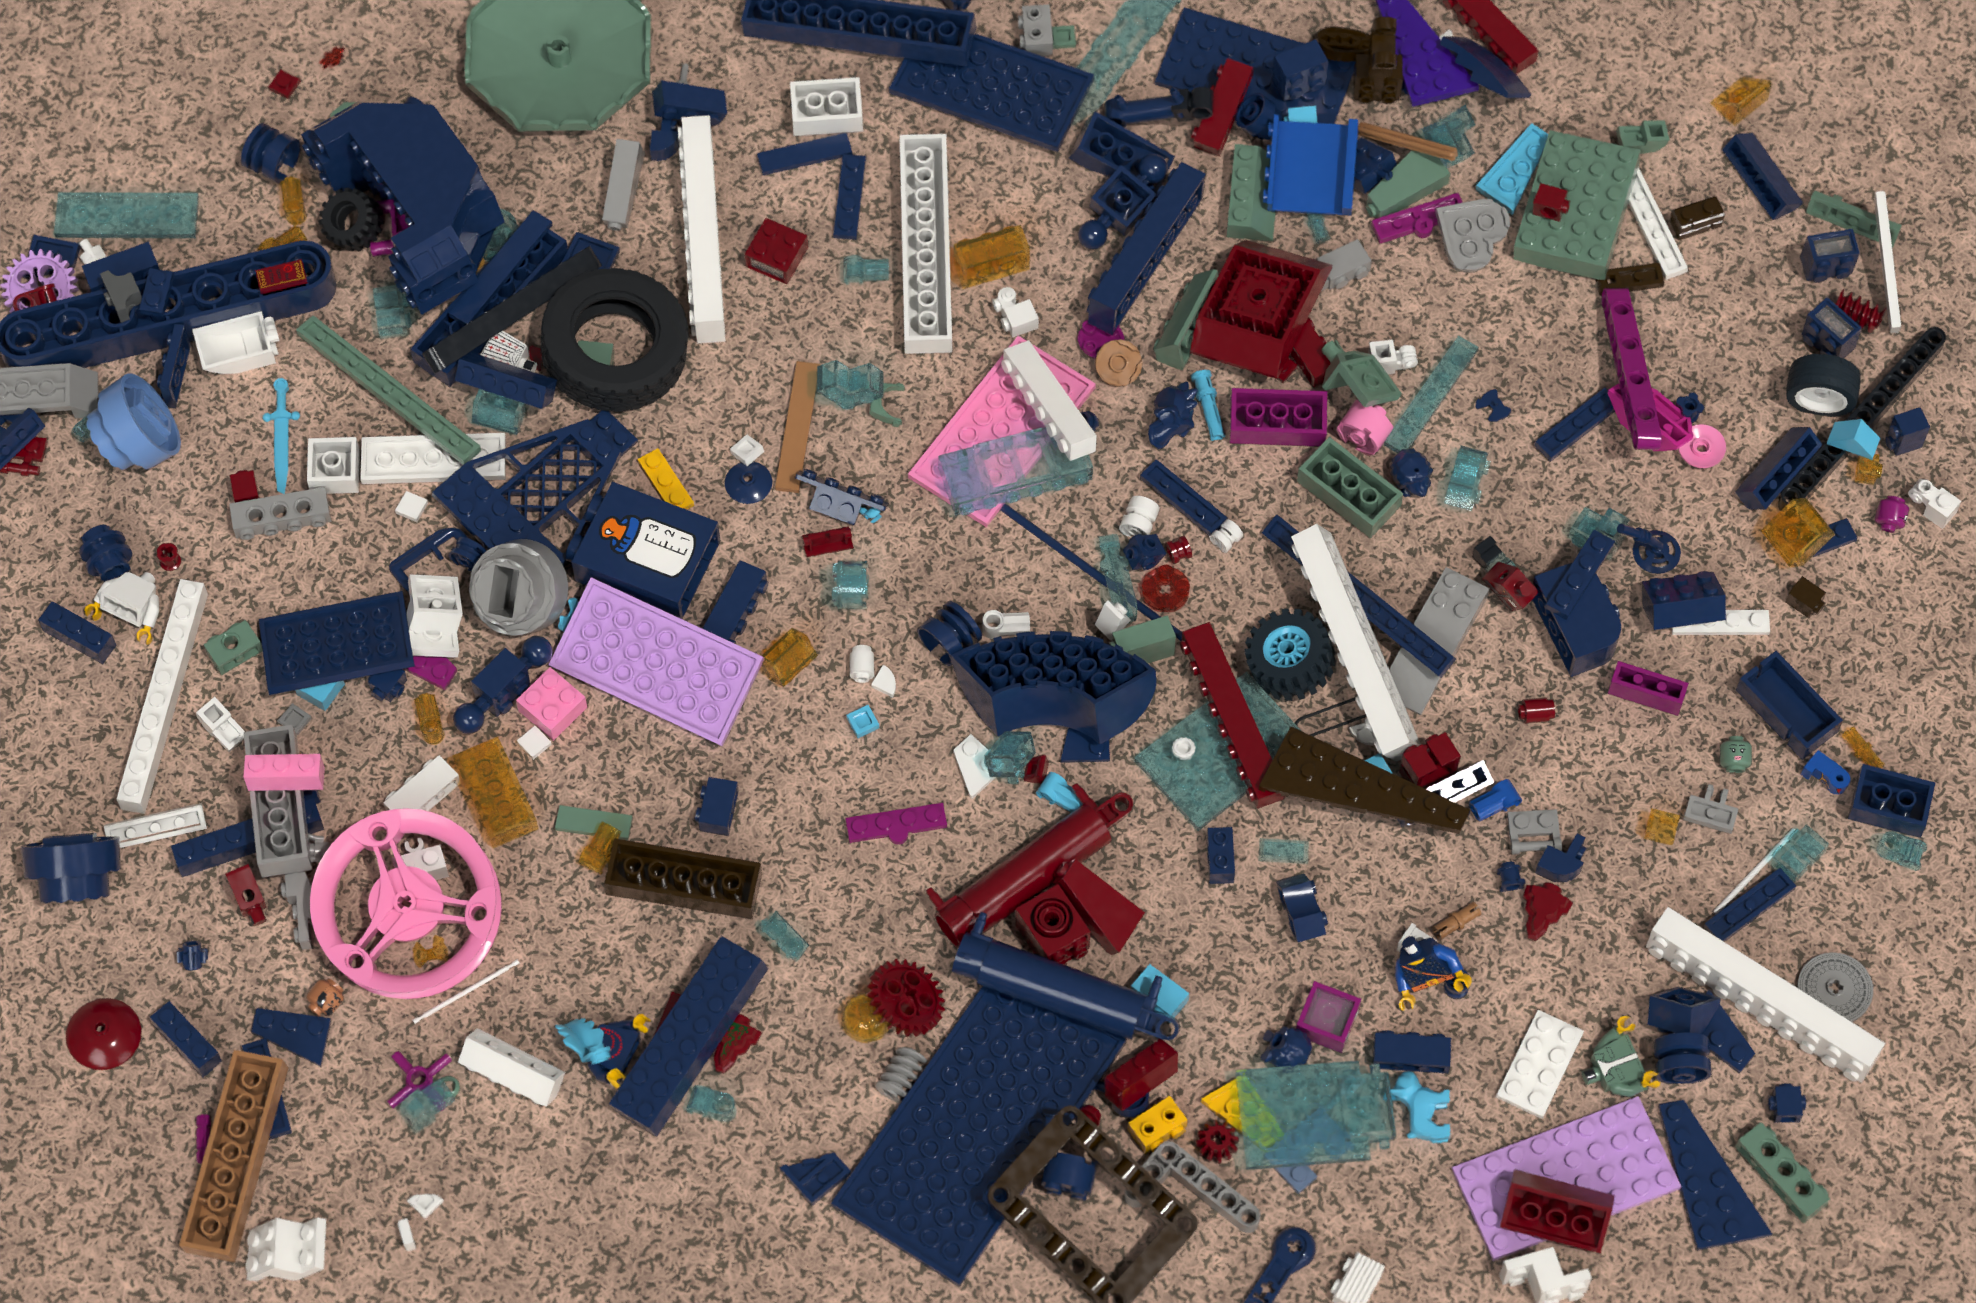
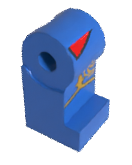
[1800,750,1850,795]

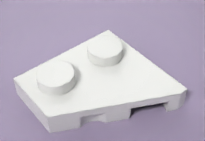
[953,734,1006,799]

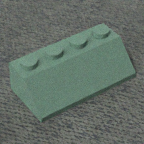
[1226,144,1276,241]
[1153,269,1219,371]

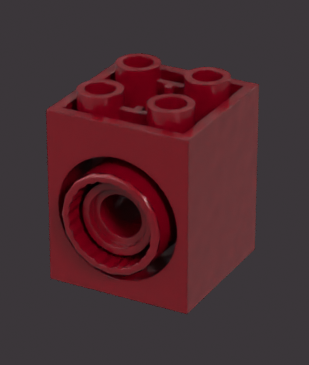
[1015,884,1091,966]

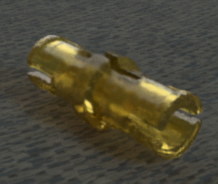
[1842,726,1885,769]

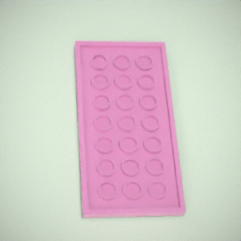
[908,336,1096,527]

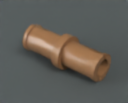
[1432,902,1481,941]

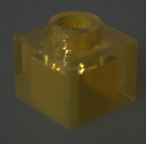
[1855,454,1883,485]

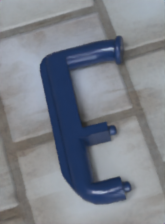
[389,527,468,595]

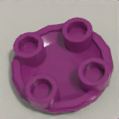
[1078,320,1125,358]

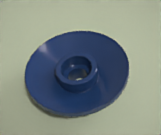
[725,461,772,504]

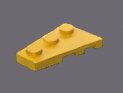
[1201,1074,1285,1151]

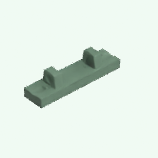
[1806,191,1902,248]

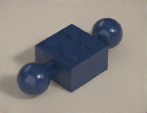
[1078,154,1168,250]
[453,636,553,734]

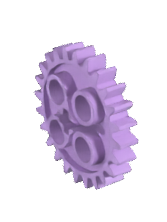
[0,249,79,313]

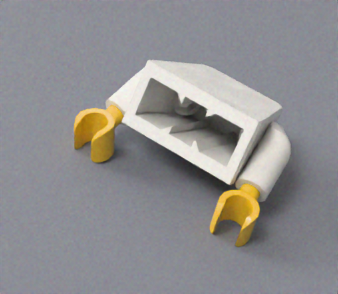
[84,572,159,645]

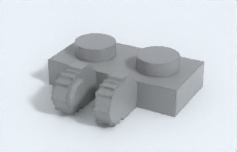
[1683,784,1738,834]

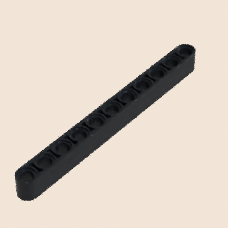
[1778,327,1946,515]

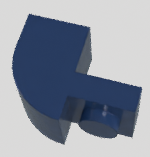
[1535,833,1587,883]

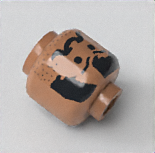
[306,978,344,1016]

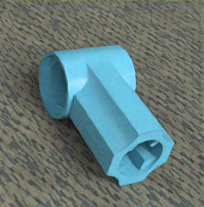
[1036,772,1083,812]

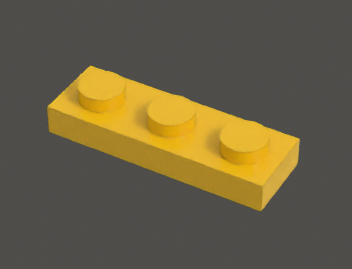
[637,448,695,510]

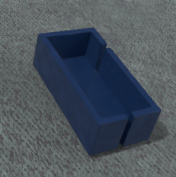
[1736,650,1843,760]

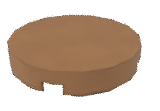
[1095,339,1143,387]

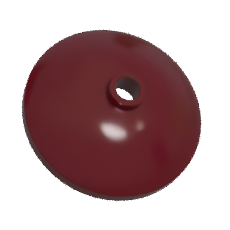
[66,998,142,1070]

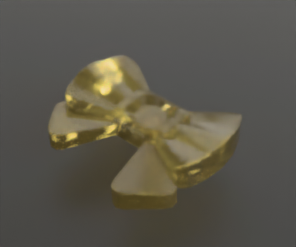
[413,935,448,968]

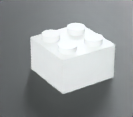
[307,437,360,494]

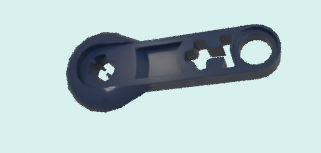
[1244,1227,1316,1303]

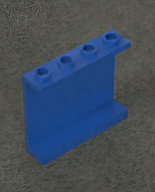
[1263,115,1358,216]

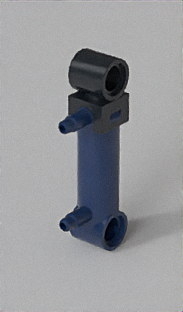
[1104,87,1214,128]

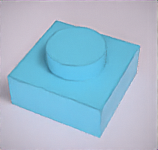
[846,705,880,738]

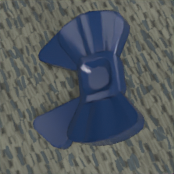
[1476,389,1511,422]

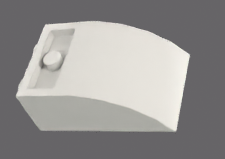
[192,311,279,374]

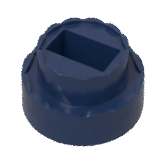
[20,833,121,903]

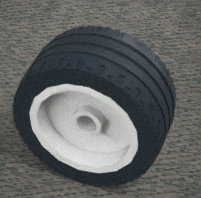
[1786,354,1861,417]

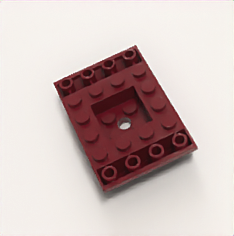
[1190,240,1333,379]

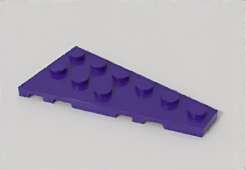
[1375,0,1479,107]

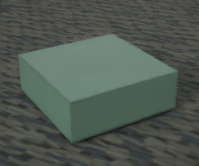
[1052,25,1076,49]

